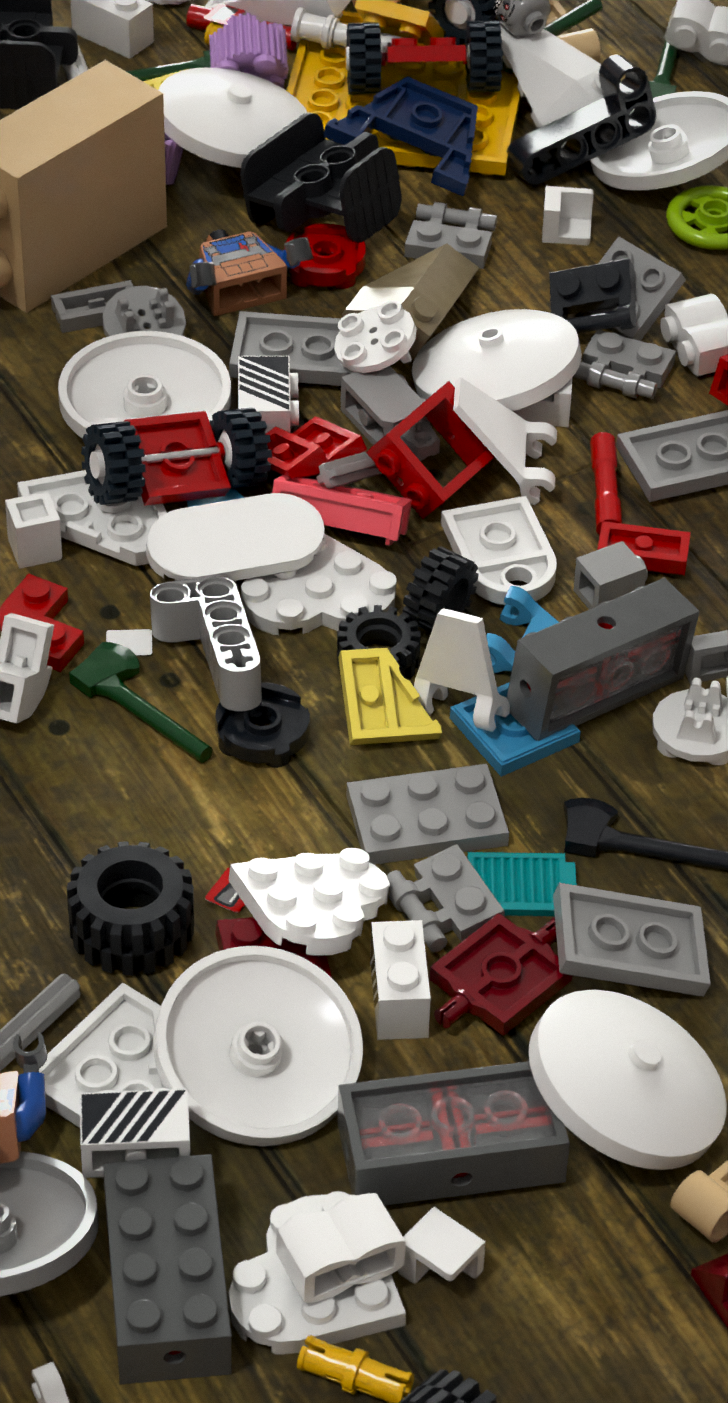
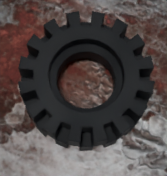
[402,547,479,632]
[337,605,421,679]

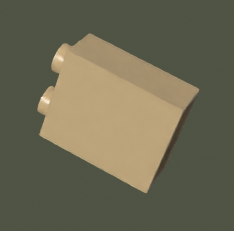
[0,60,167,313]

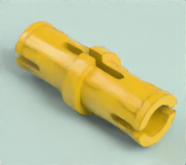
[297,1335,414,1403]

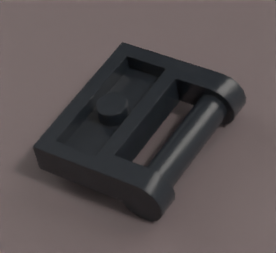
[549,258,636,334]

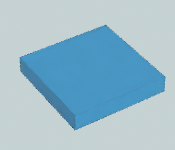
[450,682,581,777]

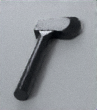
[564,798,728,871]

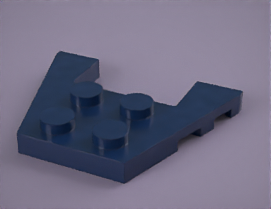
[323,76,478,196]

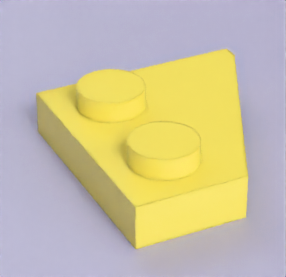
[338,648,442,745]

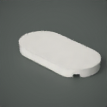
[146,493,325,581]

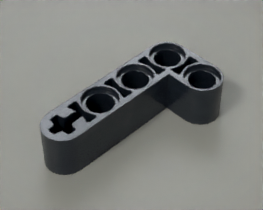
[507,54,656,185]

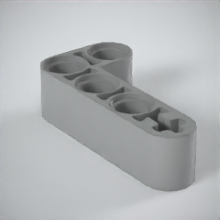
[150,576,262,711]

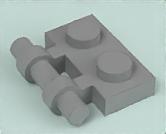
[404,202,498,269]
[573,330,676,399]
[386,844,505,952]

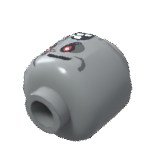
[493,0,551,37]

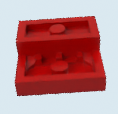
[265,416,367,478]

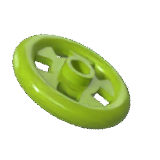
[666,185,728,250]

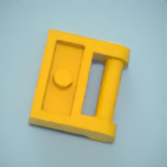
[354,0,444,45]

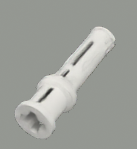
[291,7,406,52]

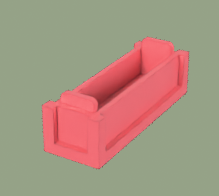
[272,475,412,546]

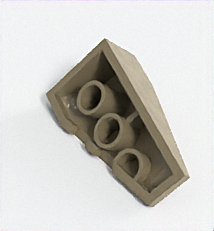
[341,243,479,365]

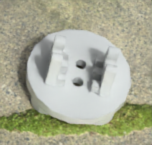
[334,300,417,373]
[652,678,728,765]

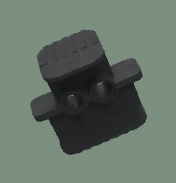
[0,0,78,109]
[240,113,402,243]

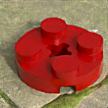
[284,223,366,289]

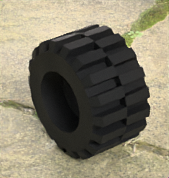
[67,841,194,976]

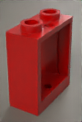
[366,381,495,519]

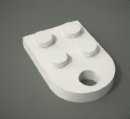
[441,496,557,605]

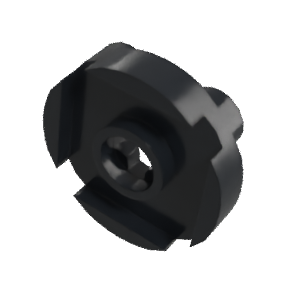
[215,683,310,768]

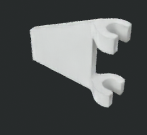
[453,377,557,505]
[414,608,510,732]

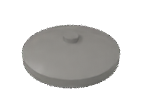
[0,1151,99,1296]

